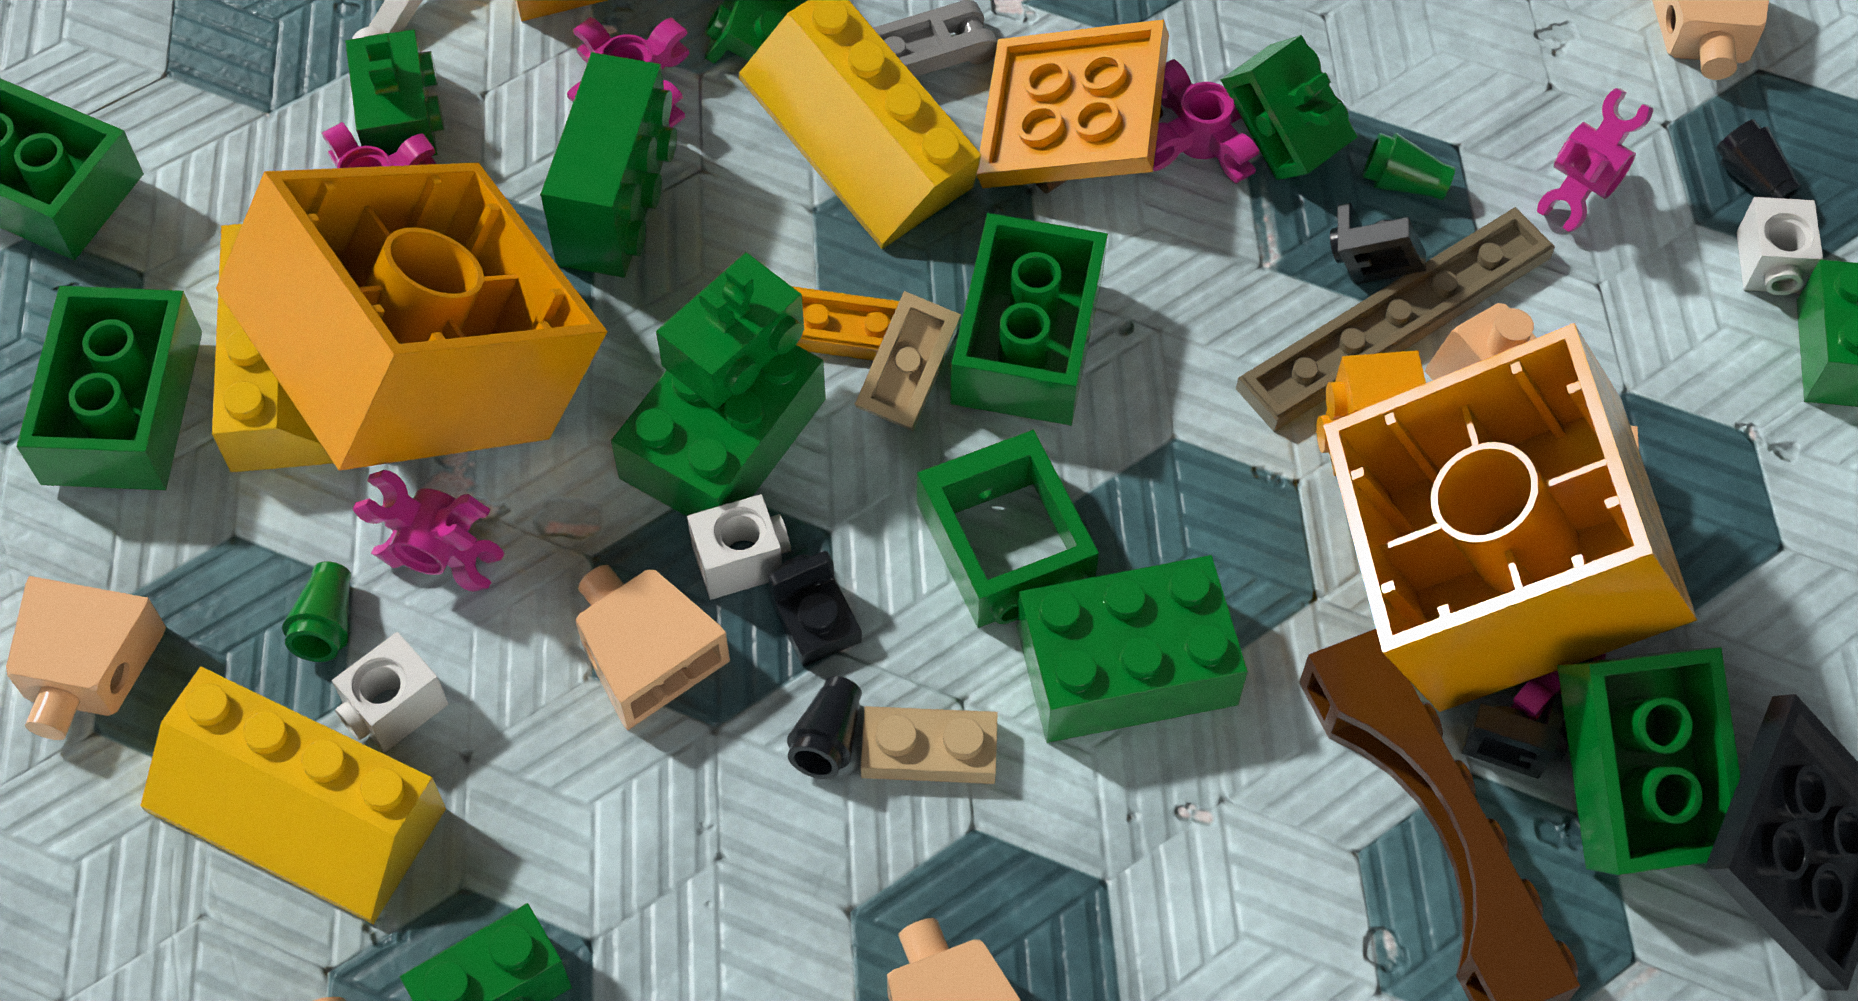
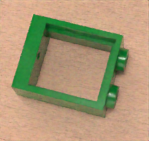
[917,429,1099,628]

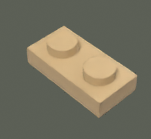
[855,291,962,431]
[861,706,998,784]

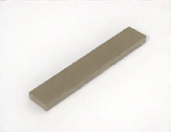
[1236,207,1555,432]

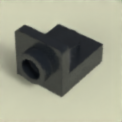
[1330,203,1426,284]
[768,551,862,667]
[1461,692,1568,779]

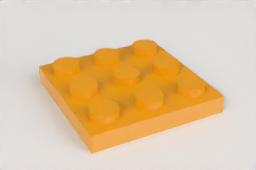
[976,19,1169,188]

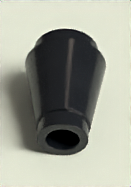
[1716,119,1802,199]
[787,676,862,779]

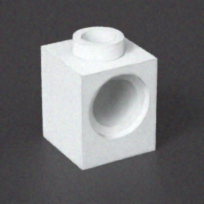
[1736,197,1823,295]
[687,494,791,600]
[332,632,449,753]

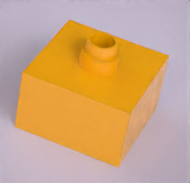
[216,162,608,471]
[1323,323,1697,712]

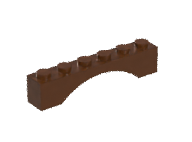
[1299,629,1581,1001]

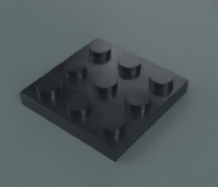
[1705,694,1858,991]

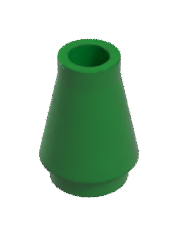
[1362,133,1455,201]
[282,561,352,662]

